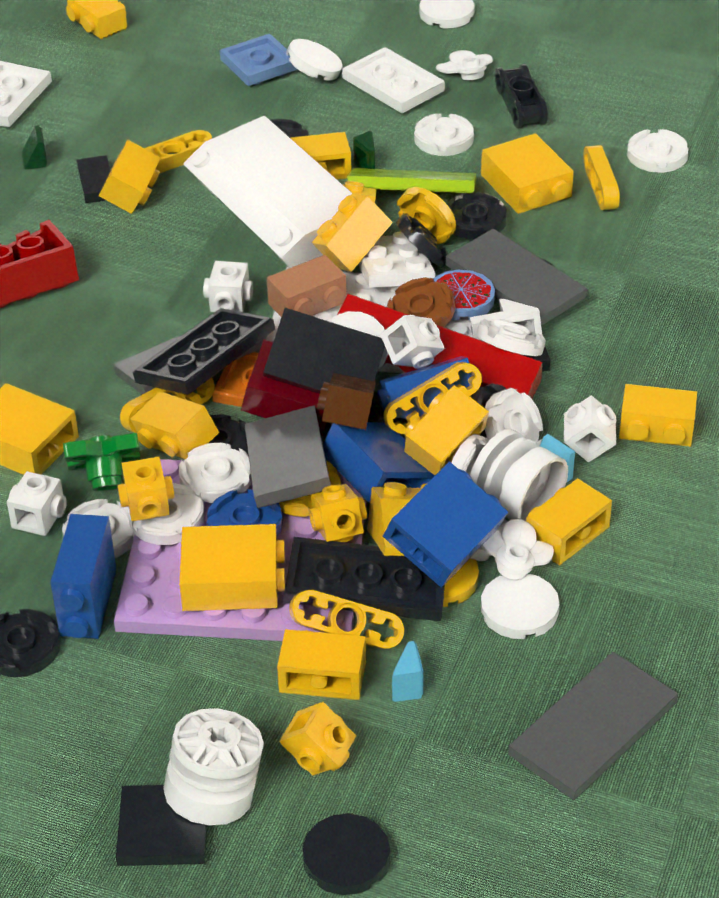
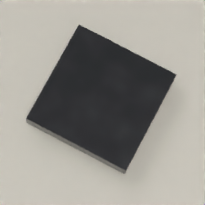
[116,785,207,866]

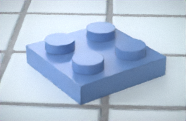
[220,34,297,86]

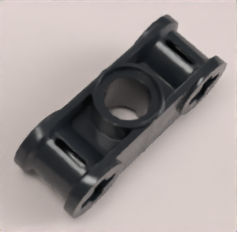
[495,64,548,128]

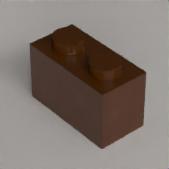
[317,373,376,430]

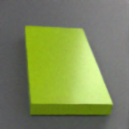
[347,168,476,193]

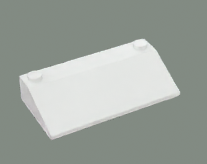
[183,116,352,268]

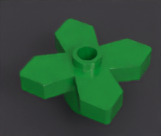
[63,433,141,491]

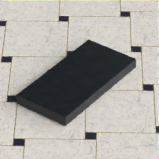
[133,308,275,395]
[283,537,445,621]

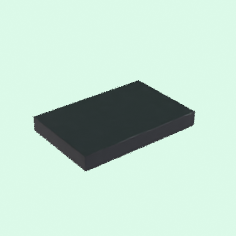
[263,308,385,394]

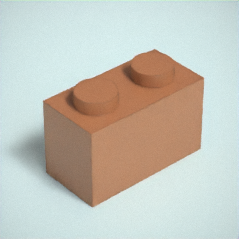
[267,255,347,317]

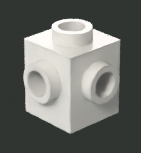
[203,261,253,312]
[380,315,445,369]
[564,395,616,462]
[7,471,66,536]

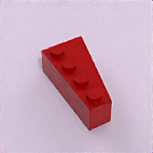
[0,219,79,308]

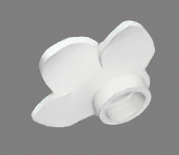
[436,50,493,80]
[481,519,554,580]

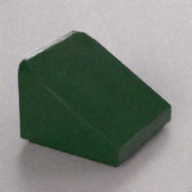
[21,125,47,170]
[353,131,375,169]

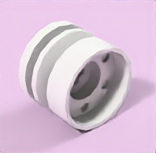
[470,429,568,521]
[163,708,264,825]

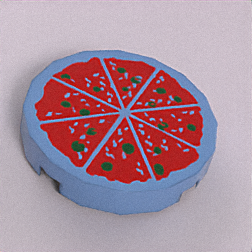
[434,269,495,321]

